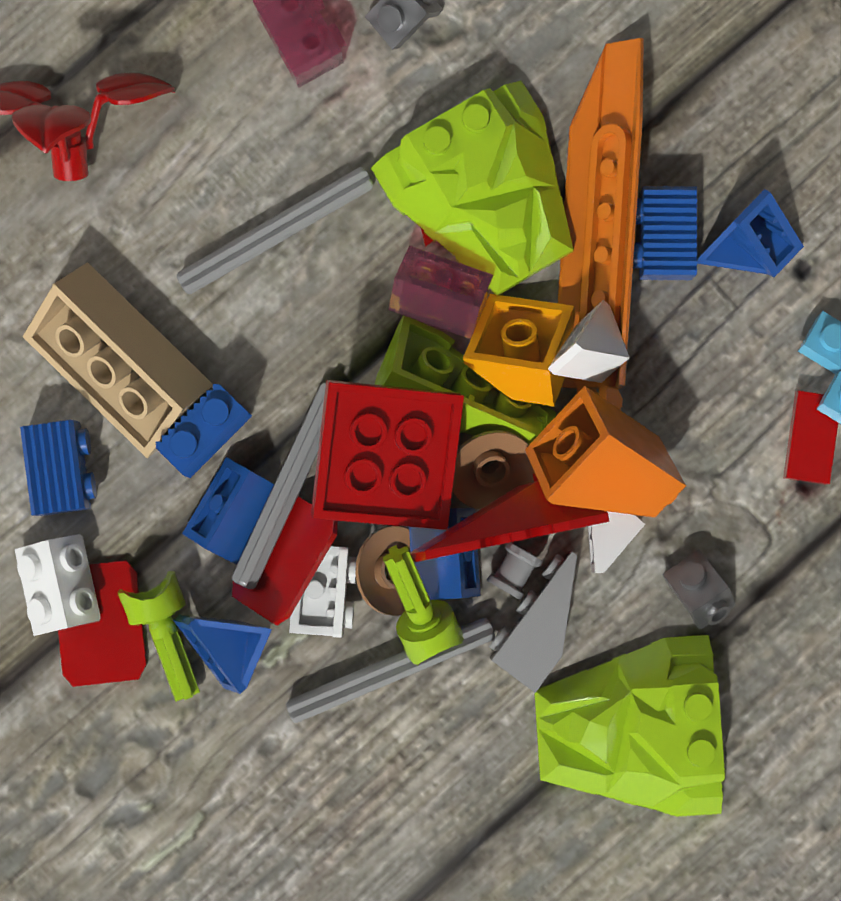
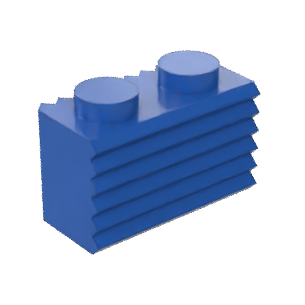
[633,186,697,281]
[156,384,252,478]
[20,420,97,516]

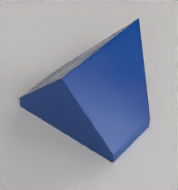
[697,189,804,278]
[173,615,272,694]

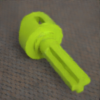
[383,545,464,665]
[118,571,200,702]

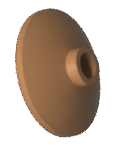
[452,430,535,510]
[355,526,411,616]

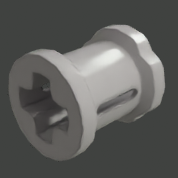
[486,543,543,600]

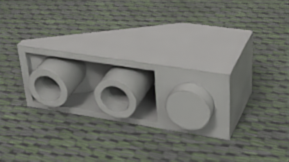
[489,552,577,693]

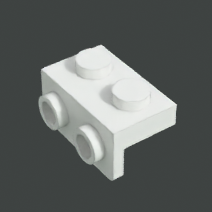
[15,534,101,636]
[289,546,357,638]

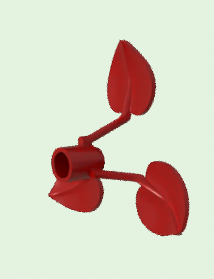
[0,72,175,181]

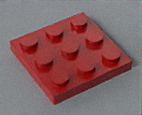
[311,380,464,530]

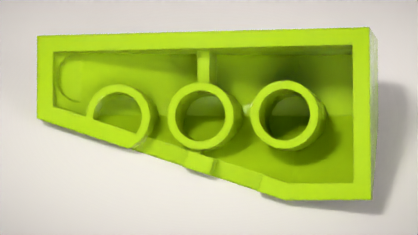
[374,315,556,444]

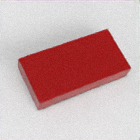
[783,390,838,485]

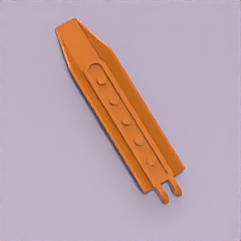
[558,38,644,410]

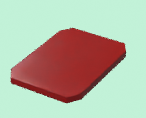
[232,497,338,626]
[58,560,147,687]

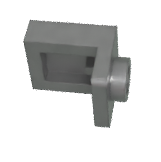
[365,0,443,50]
[662,549,735,629]

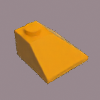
[463,294,575,406]

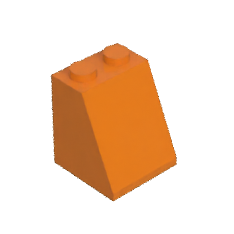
[525,386,686,518]

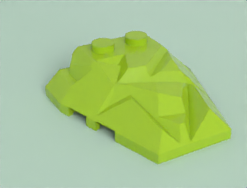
[371,80,574,296]
[534,635,725,817]

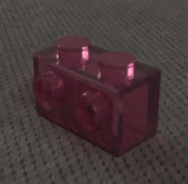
[253,0,346,88]
[388,245,493,339]

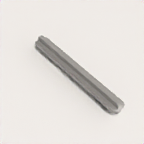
[177,167,373,294]
[232,383,326,589]
[286,618,495,723]

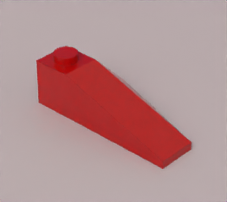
[410,473,610,562]

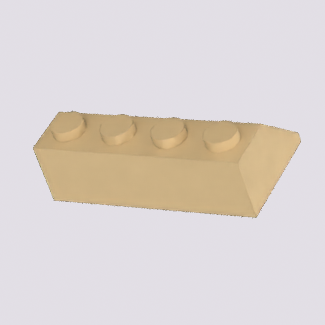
[23,262,213,459]

